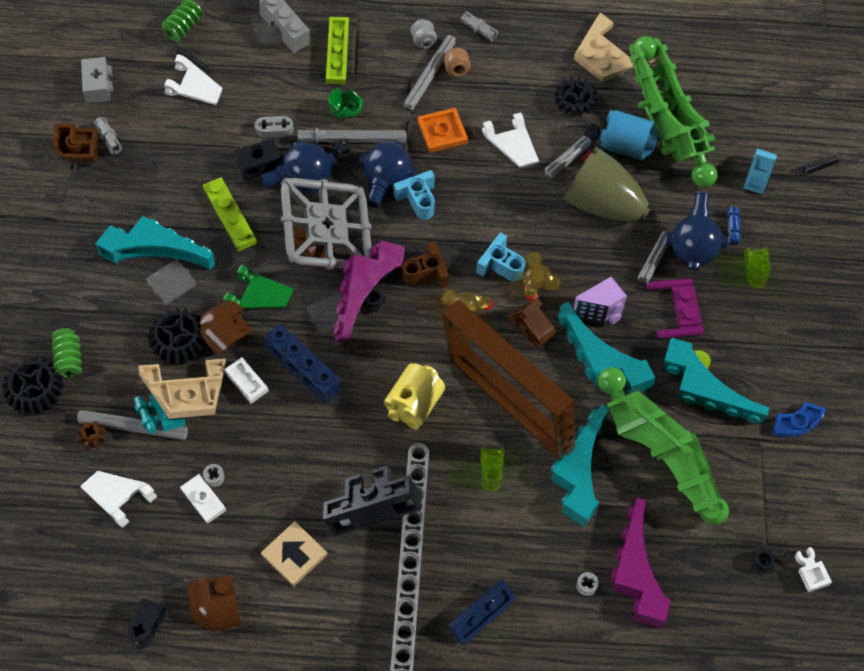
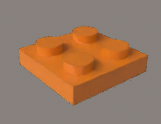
[417,108,468,153]

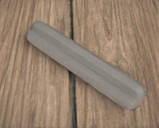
[545,136,592,178]
[638,231,668,284]

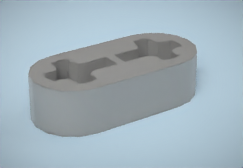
[255,116,294,138]

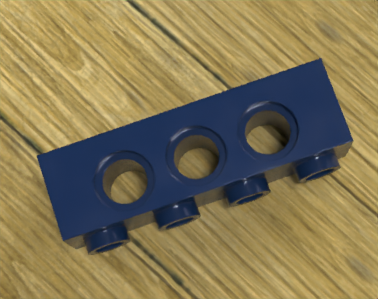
[264,323,342,405]

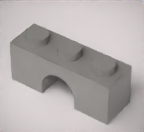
[259,0,310,53]

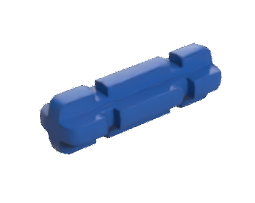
[727,206,741,245]

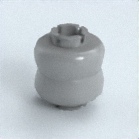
[410,19,437,49]

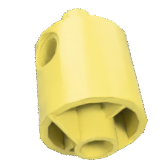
[384,364,445,430]

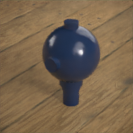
[260,141,336,194]
[359,141,417,209]
[666,192,728,271]

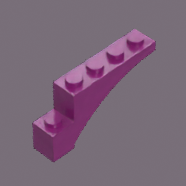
[334,241,405,343]
[610,498,671,629]

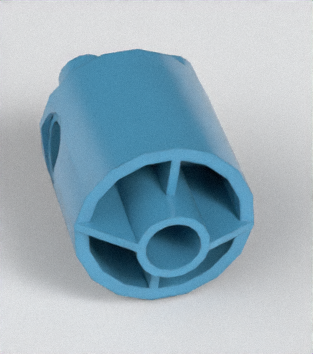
[600,110,658,161]

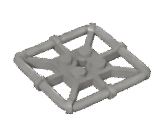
[281,178,372,270]

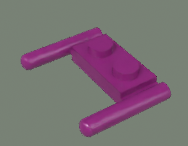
[646,278,704,339]

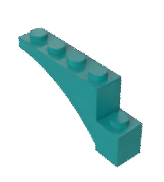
[95,216,215,270]
[558,302,655,395]
[662,338,769,424]
[551,404,609,527]

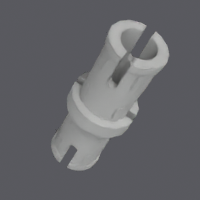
[460,11,498,42]
[94,117,122,154]

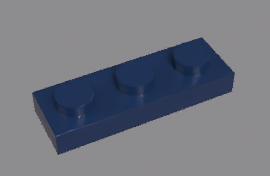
[448,579,516,646]

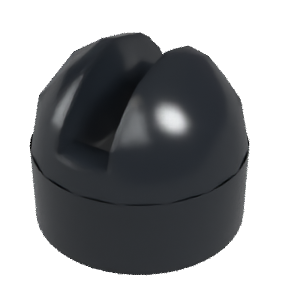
[583,122,601,140]

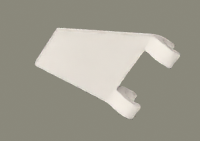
[164,55,222,106]
[482,112,539,168]
[80,471,157,528]

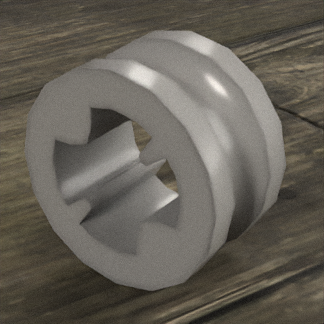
[203,464,225,487]
[576,572,599,596]

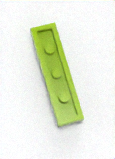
[326,17,349,84]
[203,177,257,252]

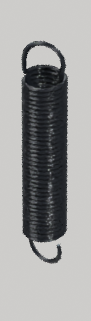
[174,45,210,74]
[797,154,843,176]

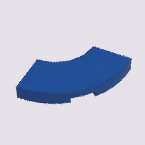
[771,402,826,438]

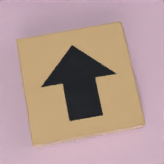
[261,521,327,587]

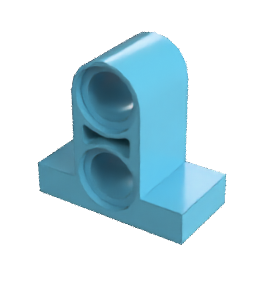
[743,148,777,195]
[394,170,435,220]
[476,232,525,282]

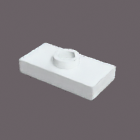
[224,357,269,404]
[180,474,226,524]

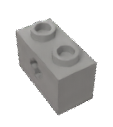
[81,57,113,103]

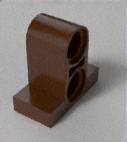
[402,241,449,289]
[506,298,556,348]

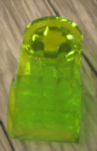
[744,248,771,288]
[480,446,504,492]

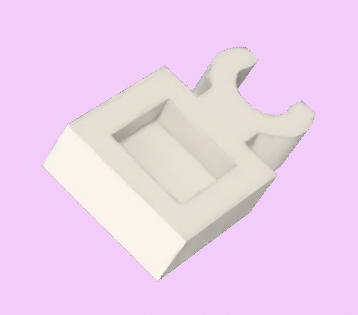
[795,547,832,592]

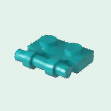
[134,394,186,434]

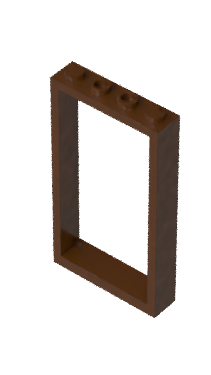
[442,299,575,459]

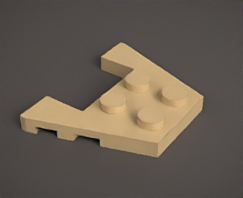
[574,13,655,82]
[138,359,226,419]

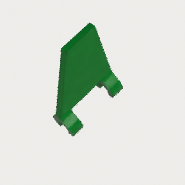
[223,265,294,309]

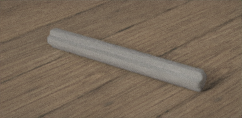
[404,35,456,110]
[77,410,188,440]

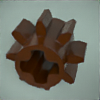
[77,421,106,450]

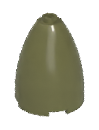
[563,147,650,222]

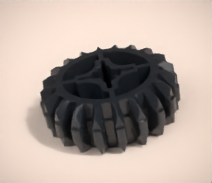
[147,307,206,365]
[2,356,64,416]

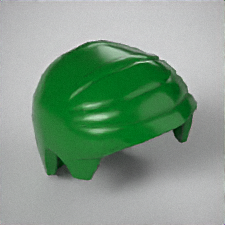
[328,88,363,119]

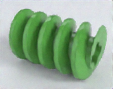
[162,0,203,43]
[52,328,82,378]

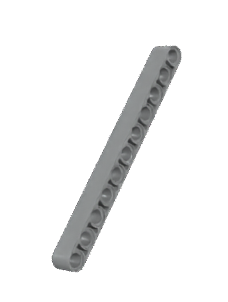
[390,443,429,671]

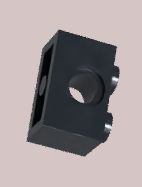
[234,139,282,181]

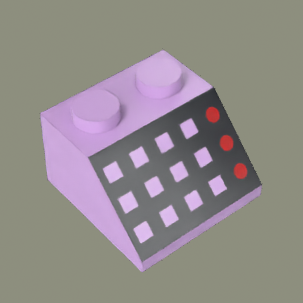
[573,277,627,327]

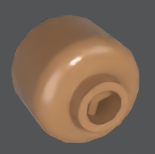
[444,47,471,77]

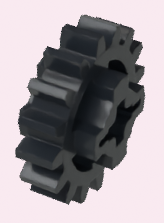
[554,77,598,117]

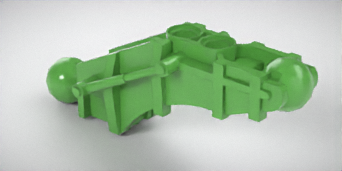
[629,36,718,188]
[598,367,729,525]

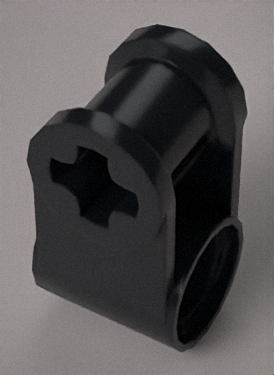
[128,598,166,649]

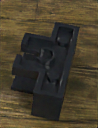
[323,465,421,537]

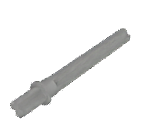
[298,128,407,144]

